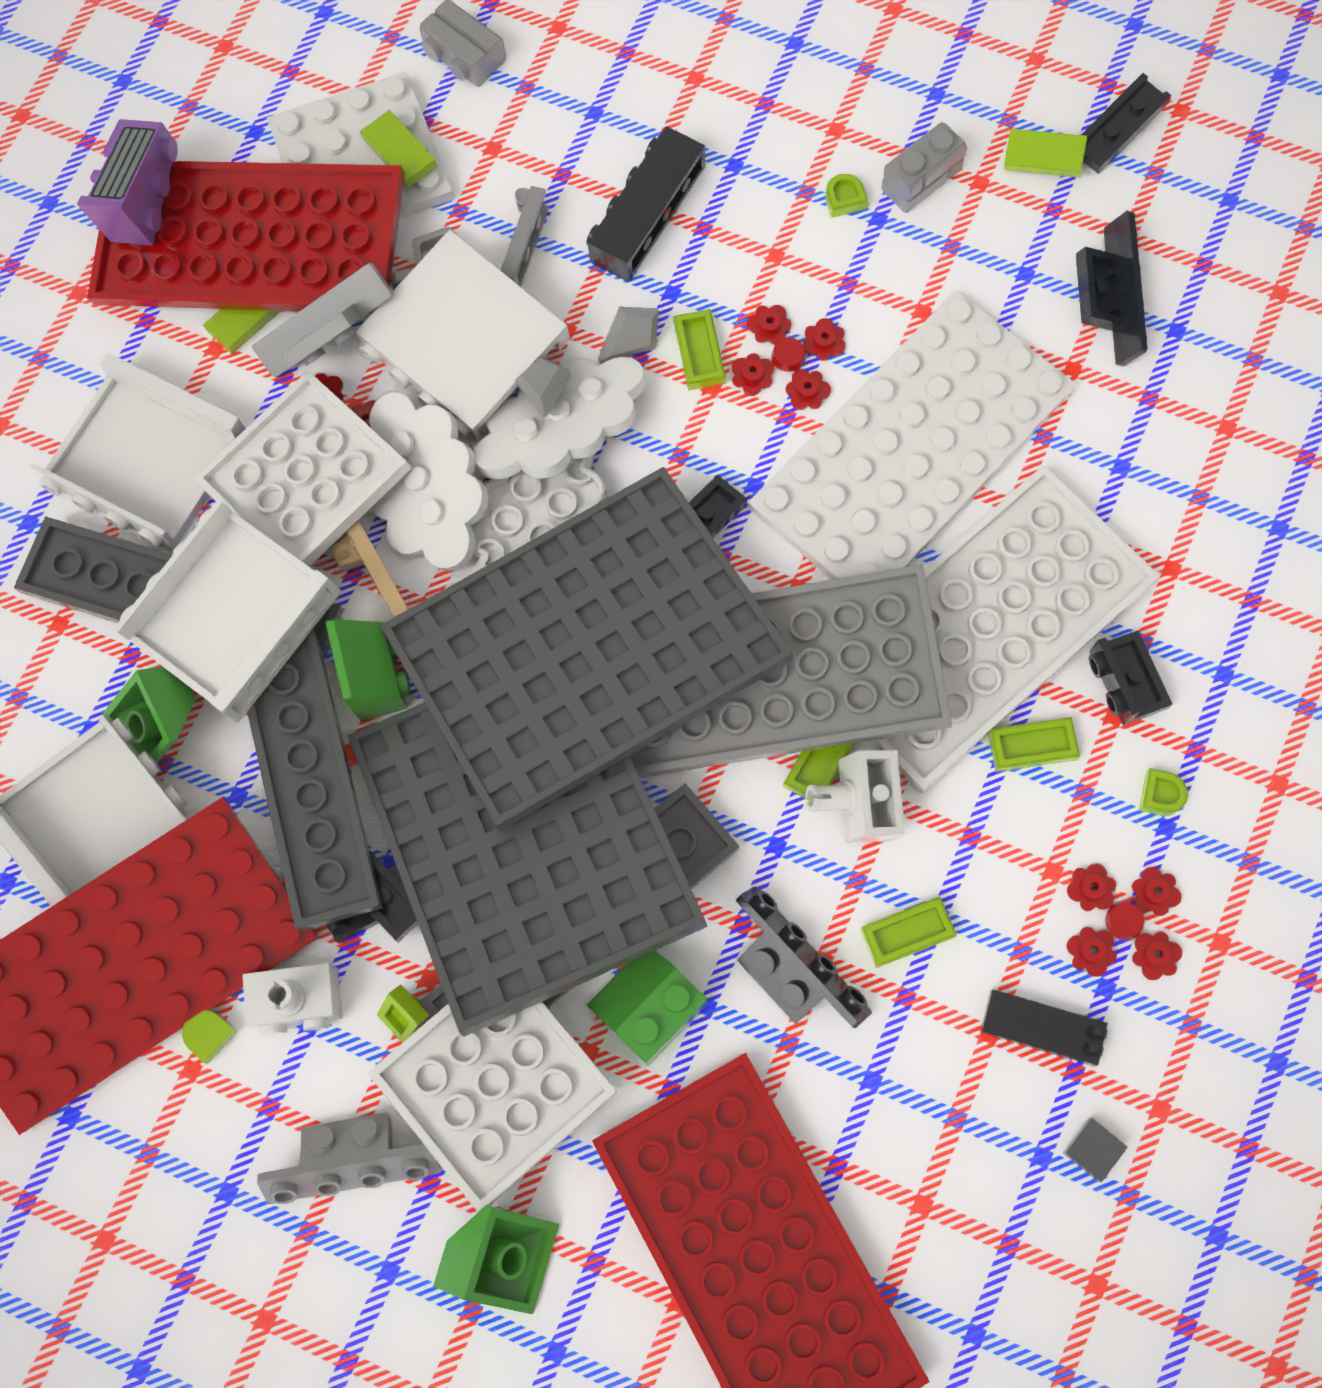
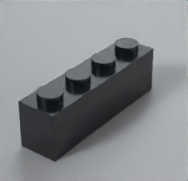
[586,126,706,283]

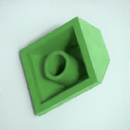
[103,666,196,763]
[433,1205,559,1314]

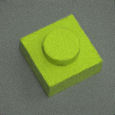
[376,984,430,1043]

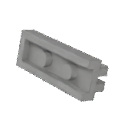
[500,185,549,287]

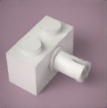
[805,750,905,843]
[243,963,342,1036]

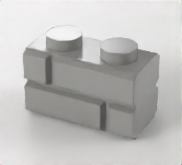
[419,0,506,87]
[881,121,968,213]

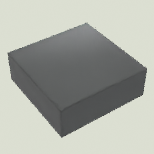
[1063,1118,1128,1183]

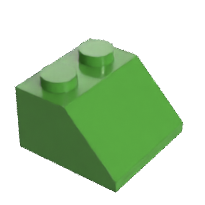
[325,620,411,722]
[587,951,708,1067]

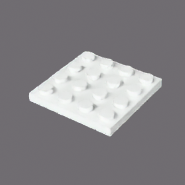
[266,71,454,218]
[193,370,412,567]
[367,1002,618,1212]

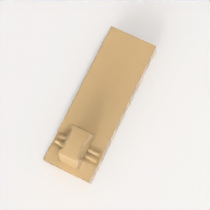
[330,520,408,618]

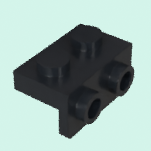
[1088,630,1173,726]

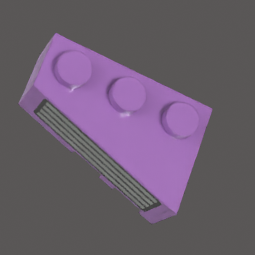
[77,119,178,246]

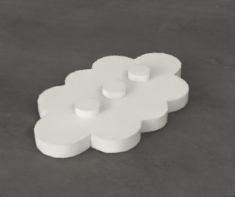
[474,357,646,480]
[369,392,489,571]
[471,455,607,572]

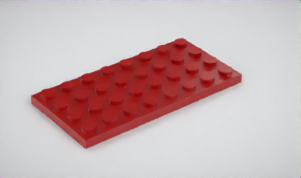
[87,161,405,314]
[0,796,318,1135]
[592,1053,930,1388]

